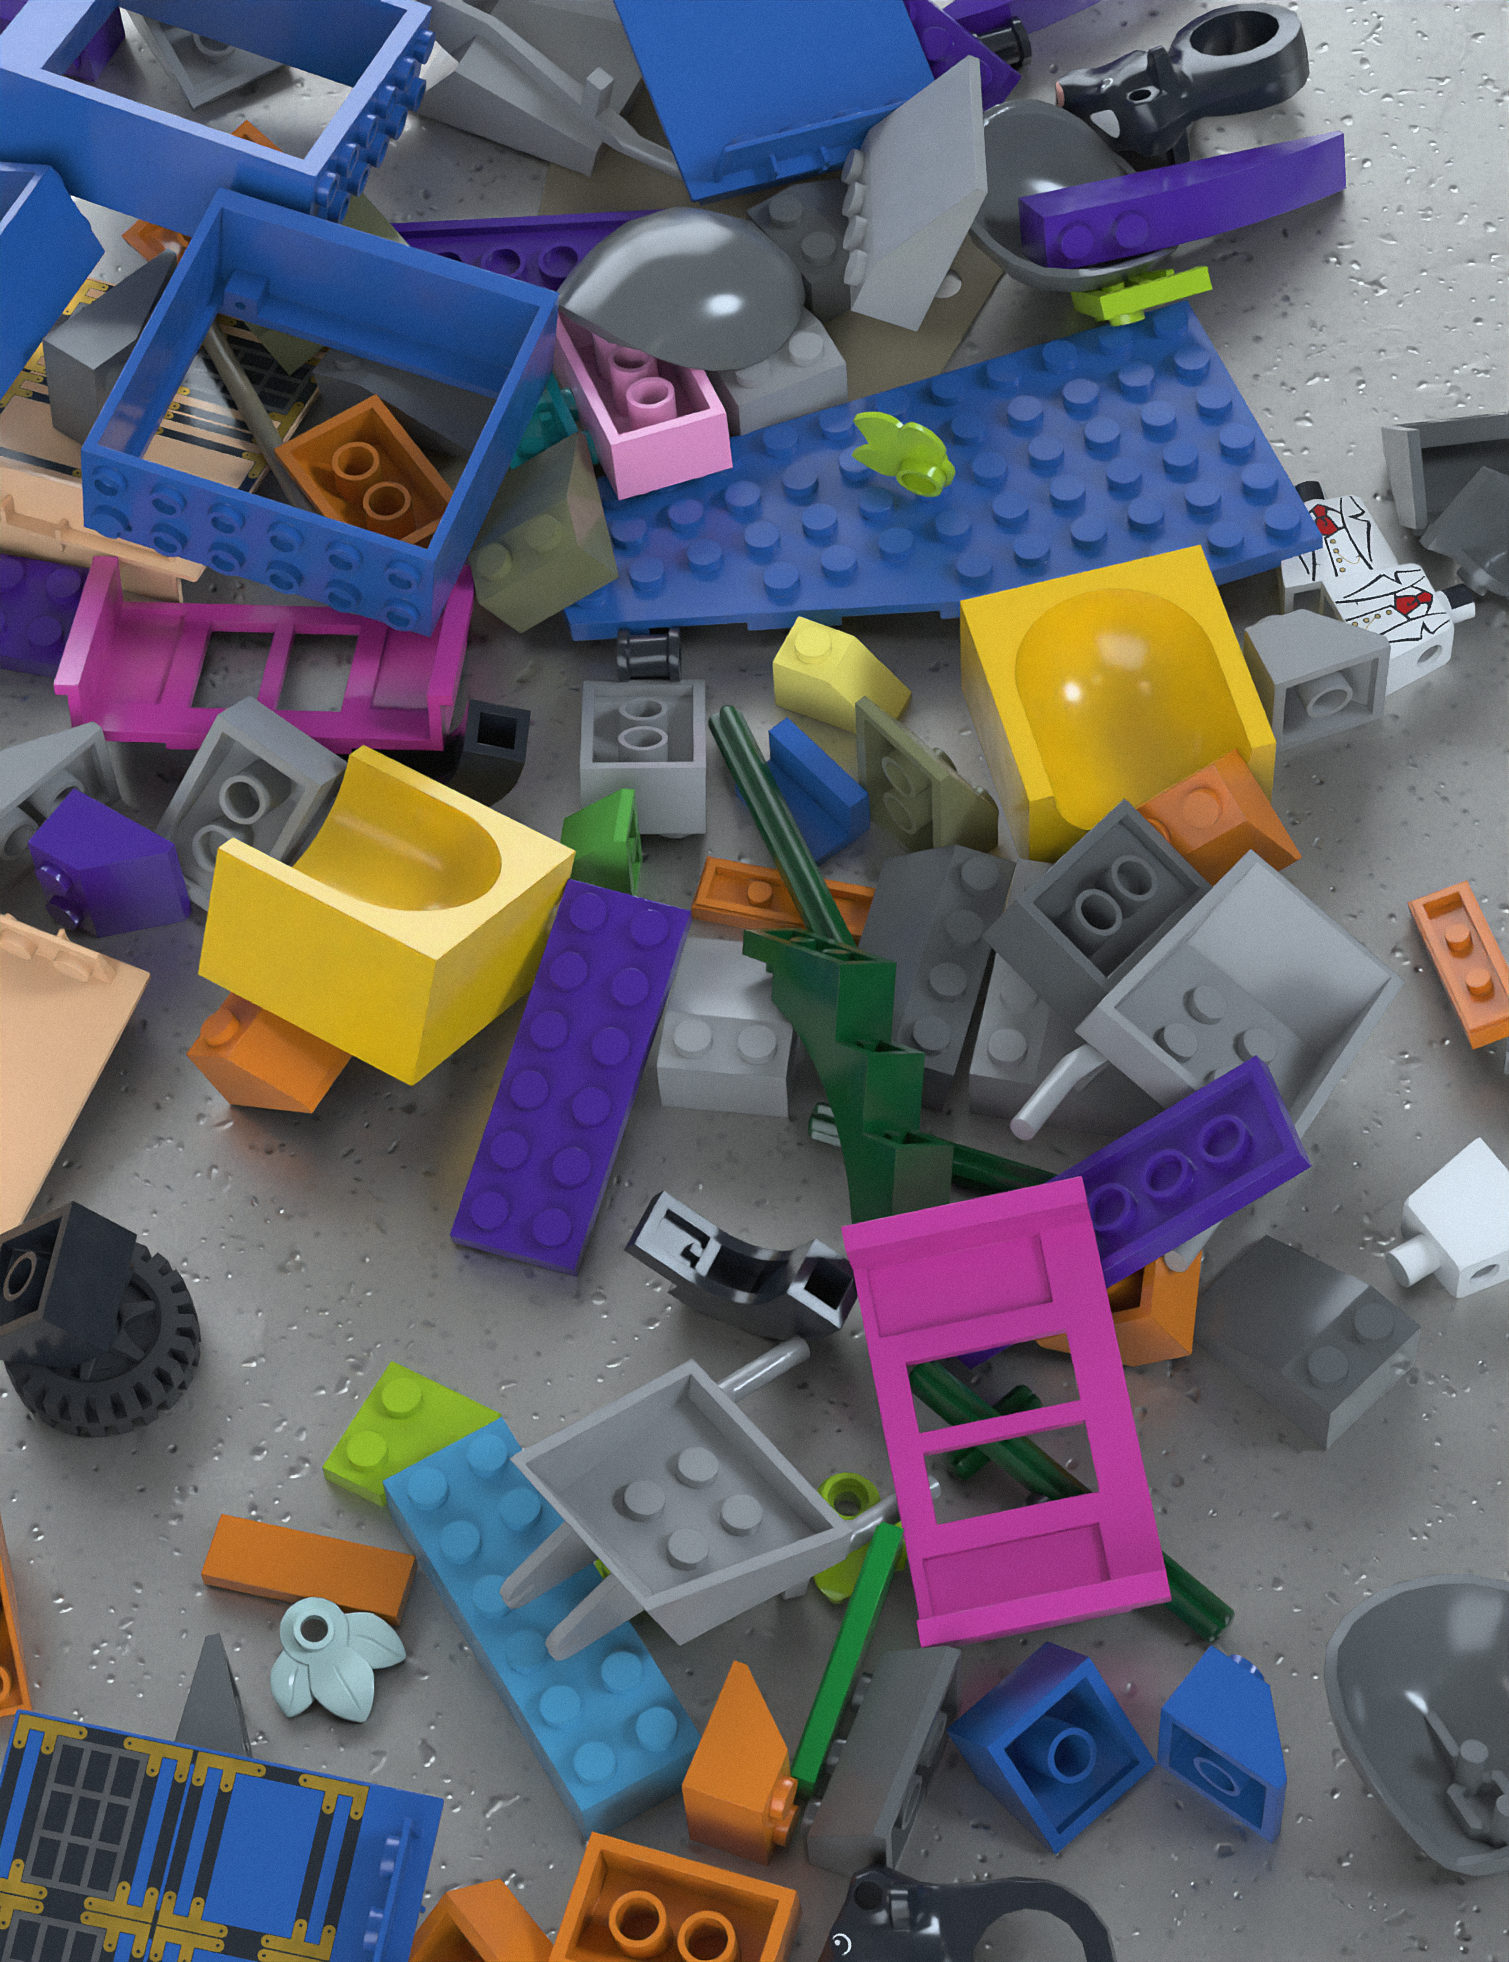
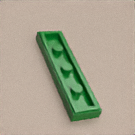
[790,1521,904,1802]

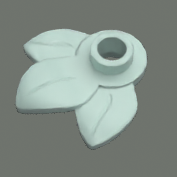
[270,1597,406,1724]

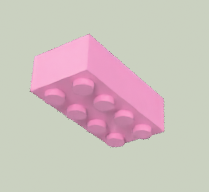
[553,309,733,500]

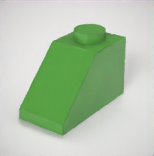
[560,788,643,896]

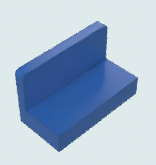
[735,717,870,867]

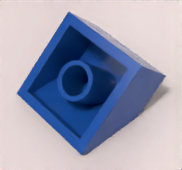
[946,1641,1157,1855]
[1157,1645,1287,1844]

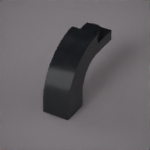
[334,699,531,807]
[624,1191,858,1341]

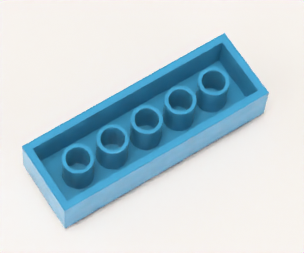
[382,1417,702,1843]

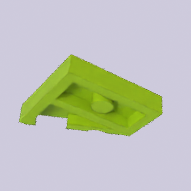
[1071,266,1212,326]
[322,1360,502,1507]

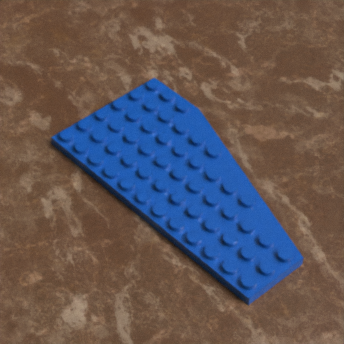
[561,300,1323,641]

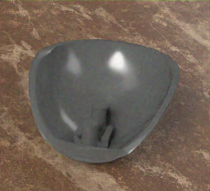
[968,99,1179,292]
[557,206,806,371]
[1324,1574,1509,1876]

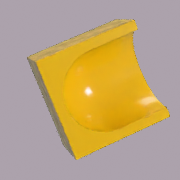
[960,545,1276,864]
[198,745,576,1086]

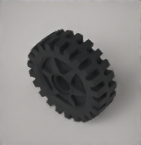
[4,1242,201,1438]

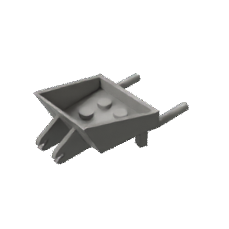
[409,0,683,182]
[1010,849,1405,1272]
[499,1335,941,1661]

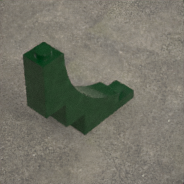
[742,928,954,1224]

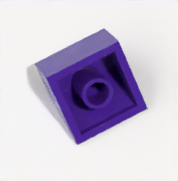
[27,788,193,938]

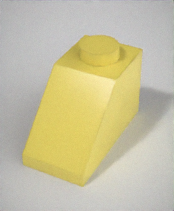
[772,616,912,734]

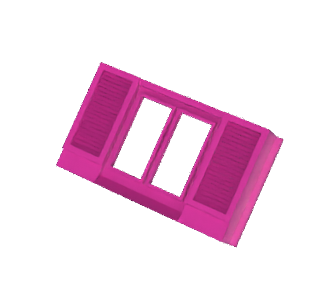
[53,556,476,754]
[841,1176,1172,1648]

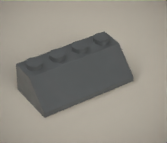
[858,844,1017,1112]

